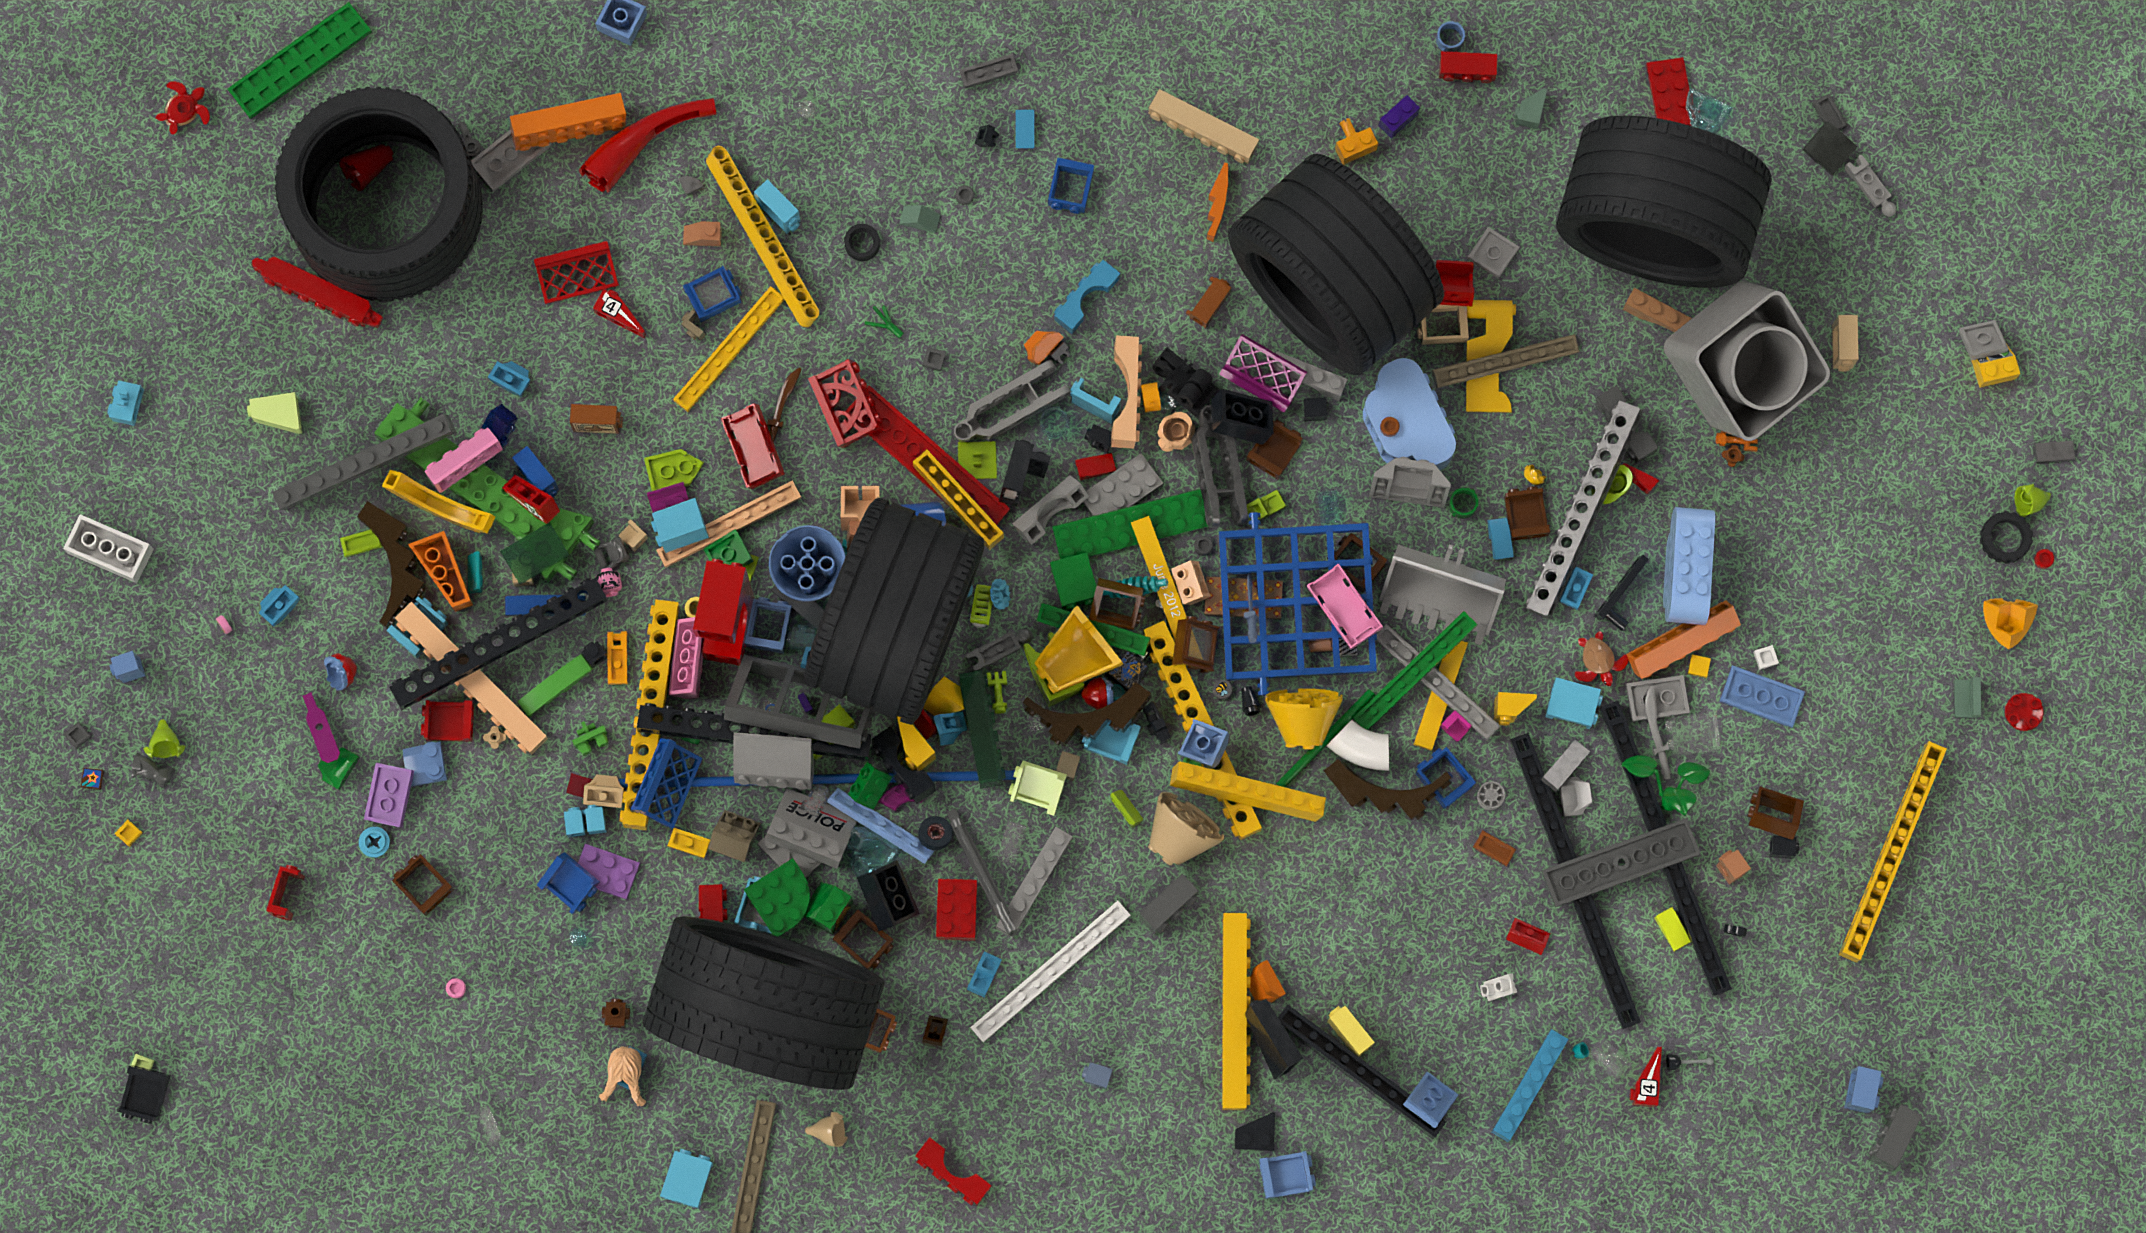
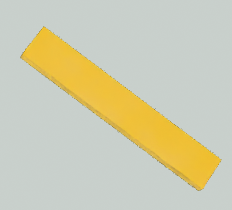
[1413,641,1468,751]

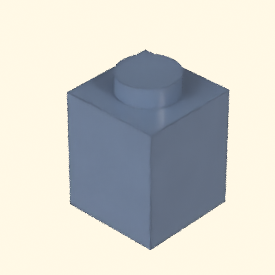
[1081,1062,1112,1090]

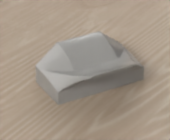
[1559,777,1592,818]

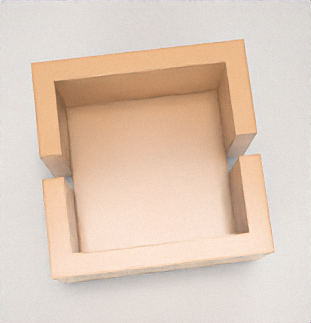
[841,486,880,531]

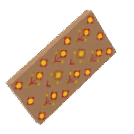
[1204,576,1283,620]

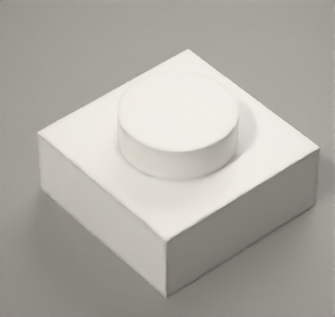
[1753,645,1779,670]

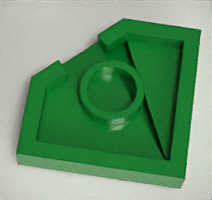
[703,529,753,567]

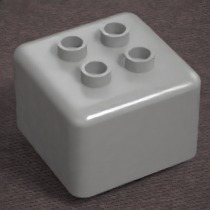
[1664,281,1830,441]

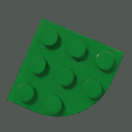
[744,858,810,937]

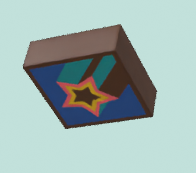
[80,768,104,790]

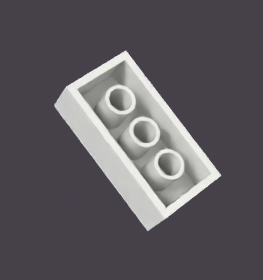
[63,515,154,583]

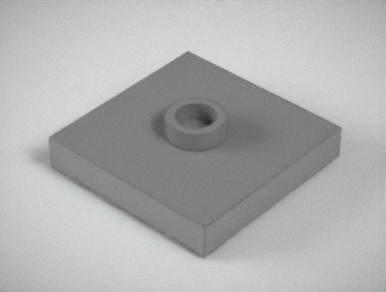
[1467,227,1520,279]
[1959,320,2008,360]

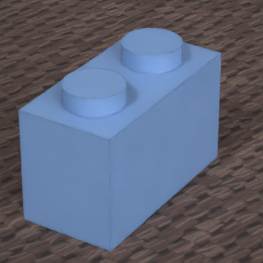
[109,651,146,683]

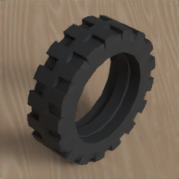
[1980,511,2033,564]

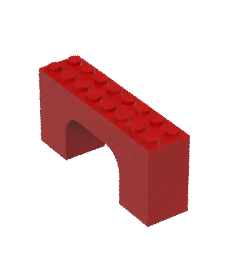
[693,559,755,666]

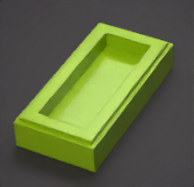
[340,530,382,557]

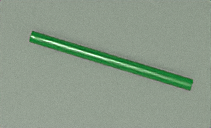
[1275,689,1375,787]

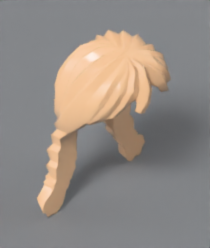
[599,1046,646,1106]

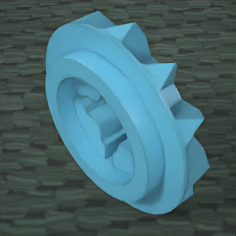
[990,579,1011,610]
[359,827,390,858]

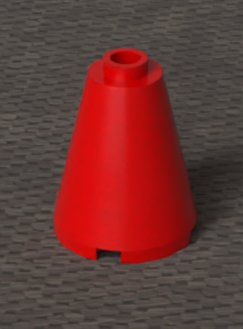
[339,144,393,191]

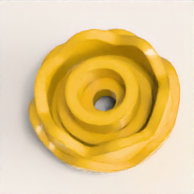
[1524,465,1546,485]

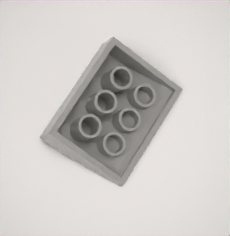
[733,732,814,790]

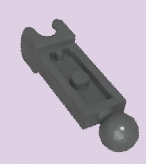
[966,628,1033,673]

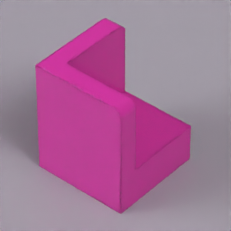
[1441,710,1472,742]

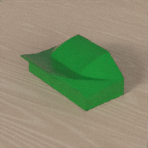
[318,747,360,790]

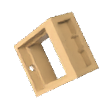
[1417,305,1469,345]
[1832,315,1859,372]

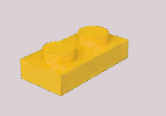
[667,828,710,859]

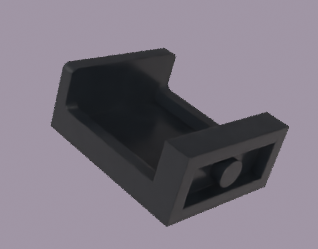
[117,1065,171,1124]

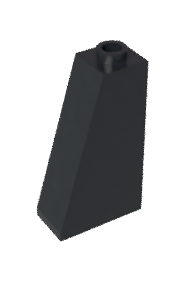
[1244,999,1303,1080]

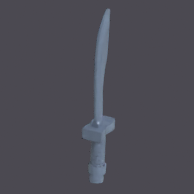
[1244,573,1259,643]

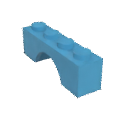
[1054,260,1120,334]

